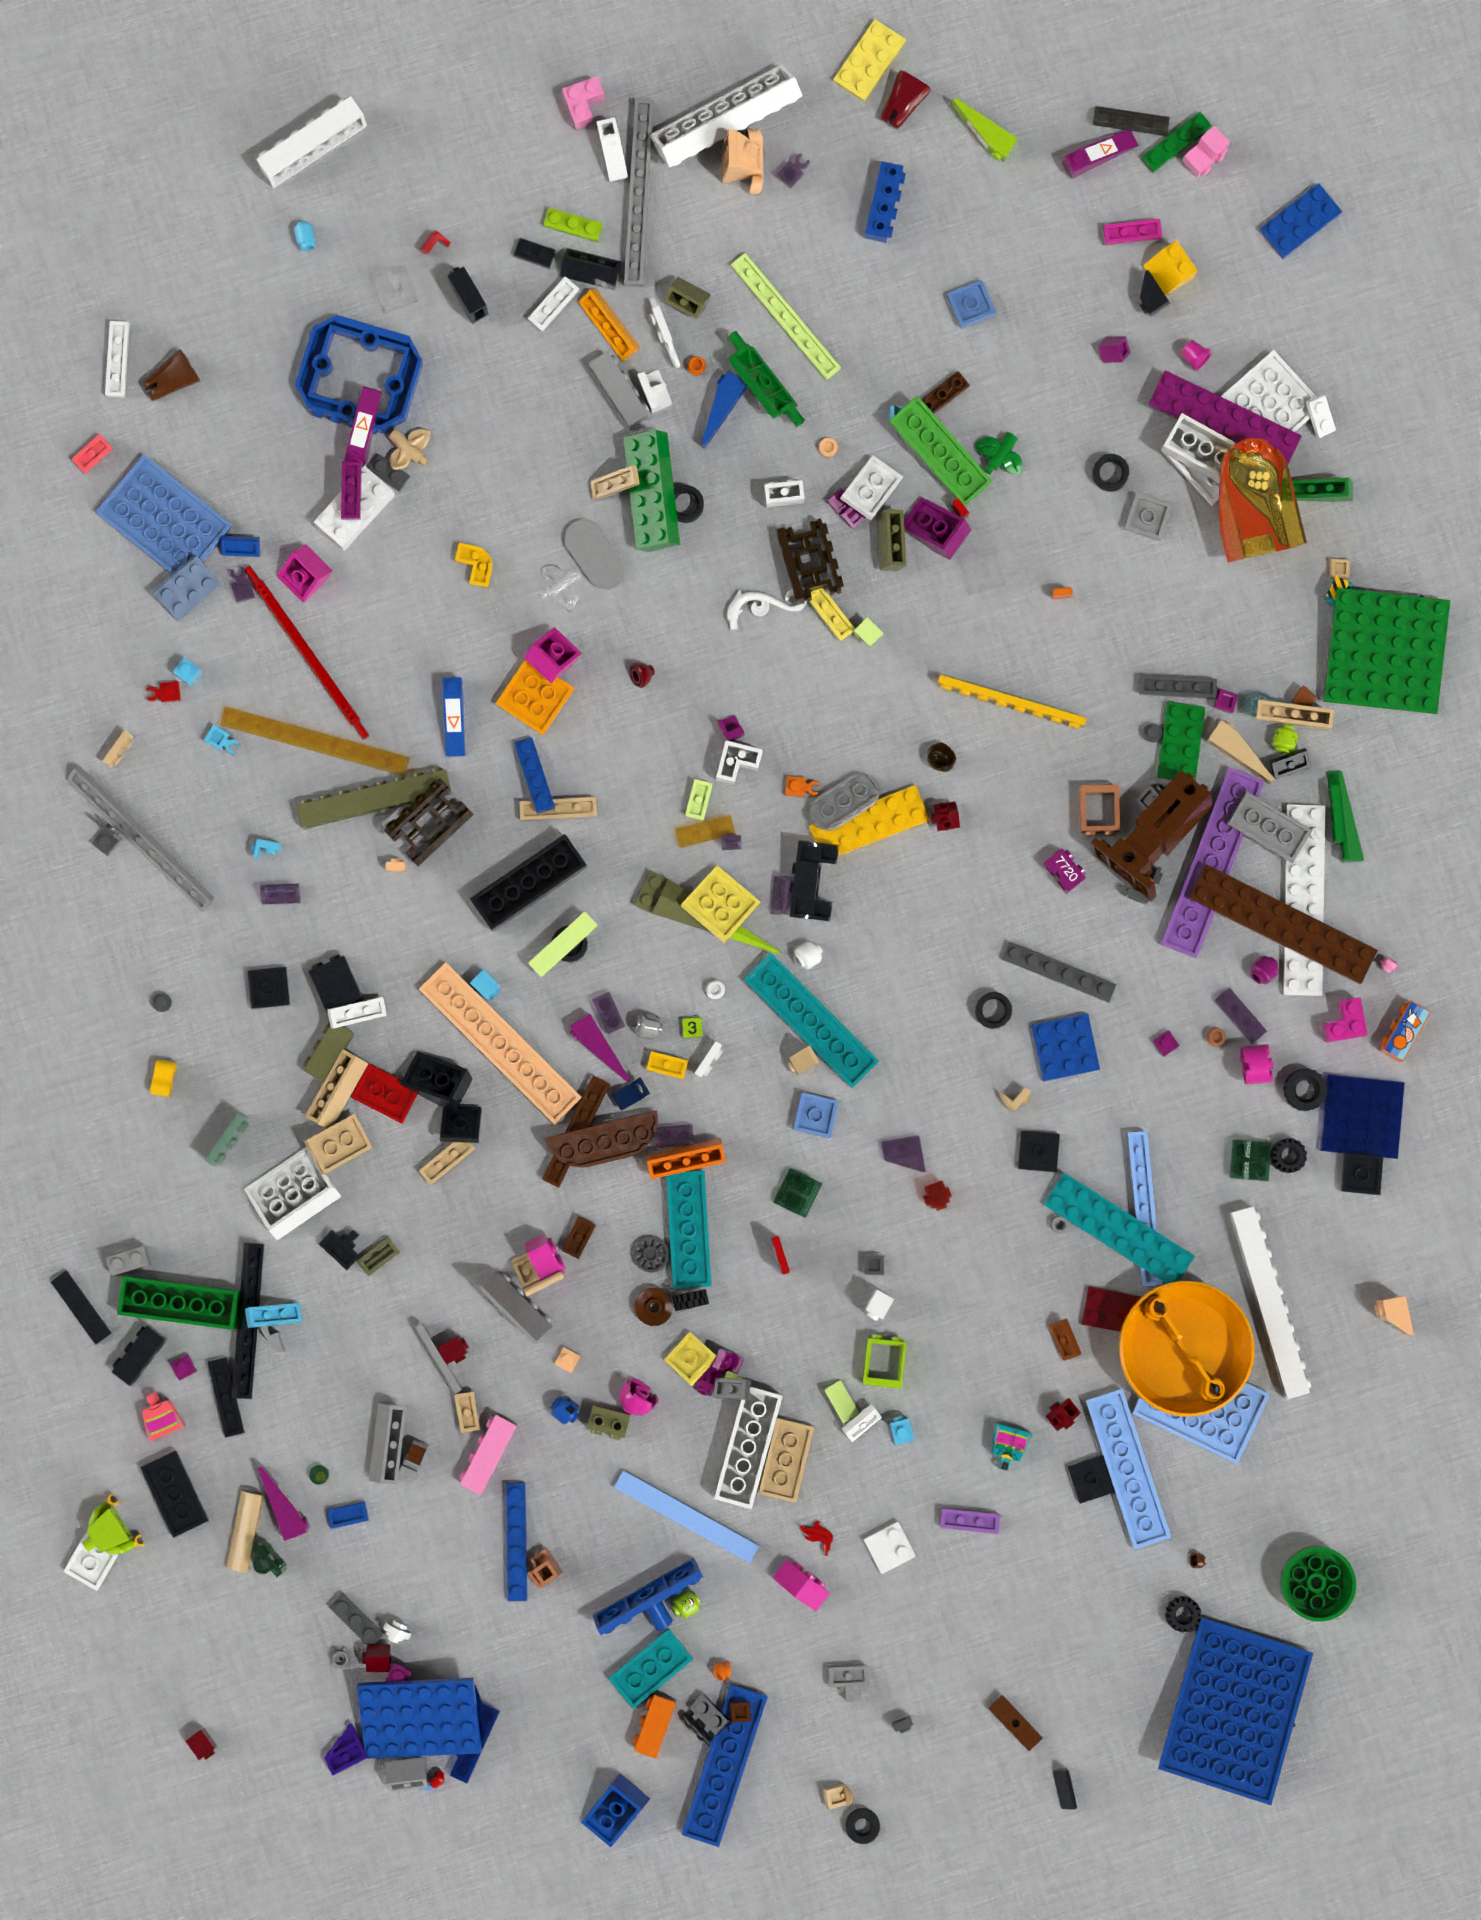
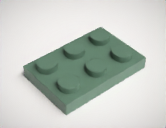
[204,1113,249,1166]

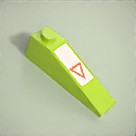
[952,97,1018,162]

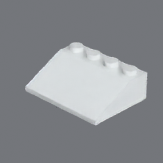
[244,1146,341,1240]

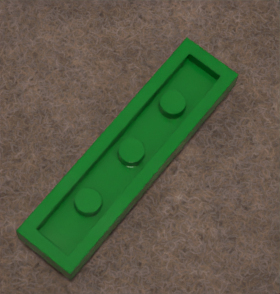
[1141,111,1212,173]

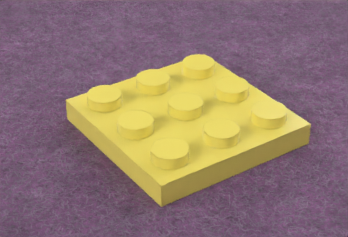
[681,865,761,943]

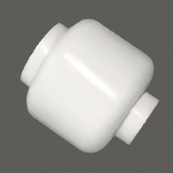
[793,941,823,969]

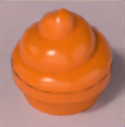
[712,1661,731,1682]

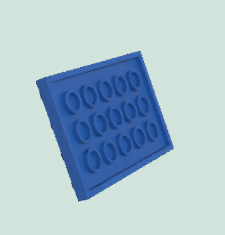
[357,1677,482,1759]

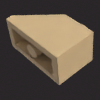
[788,1046,819,1075]

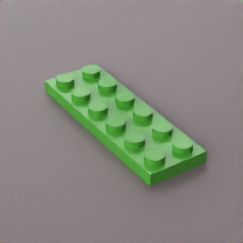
[888,395,992,506]

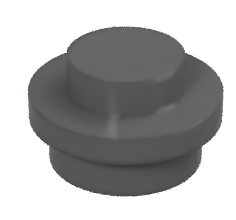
[1143,723,1162,743]
[152,993,172,1012]

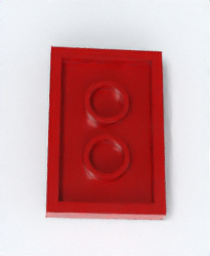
[351,1064,418,1124]

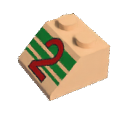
[1374,1296,1414,1335]

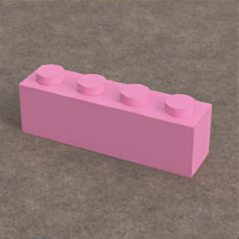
[459,1414,517,1495]

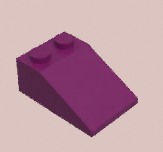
[904,497,971,560]

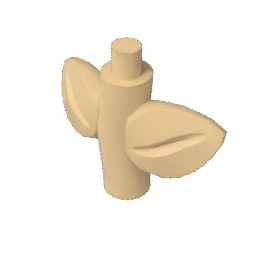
[388,428,430,470]

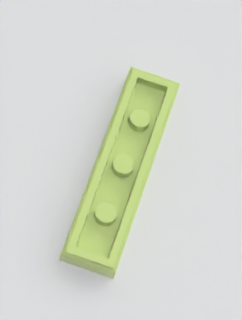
[528,912,598,978]

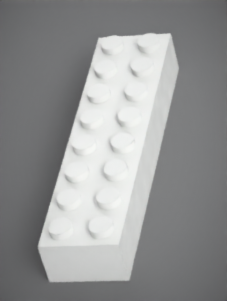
[650,64,802,167]

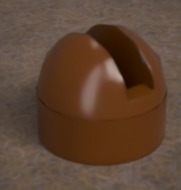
[1189,1553,1206,1569]

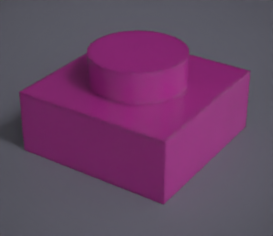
[1213,689,1238,714]
[1152,1030,1180,1057]
[170,1354,197,1381]

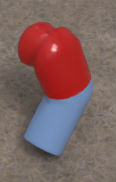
[418,1770,445,1790]

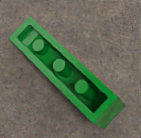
[1273,477,1353,502]

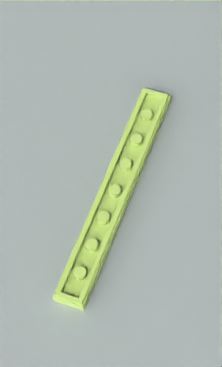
[731,253,841,381]

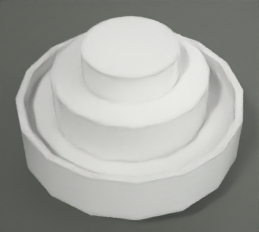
[383,1620,412,1644]

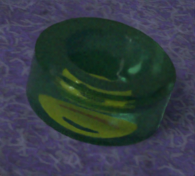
[309,1465,329,1485]

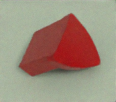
[419,230,451,255]

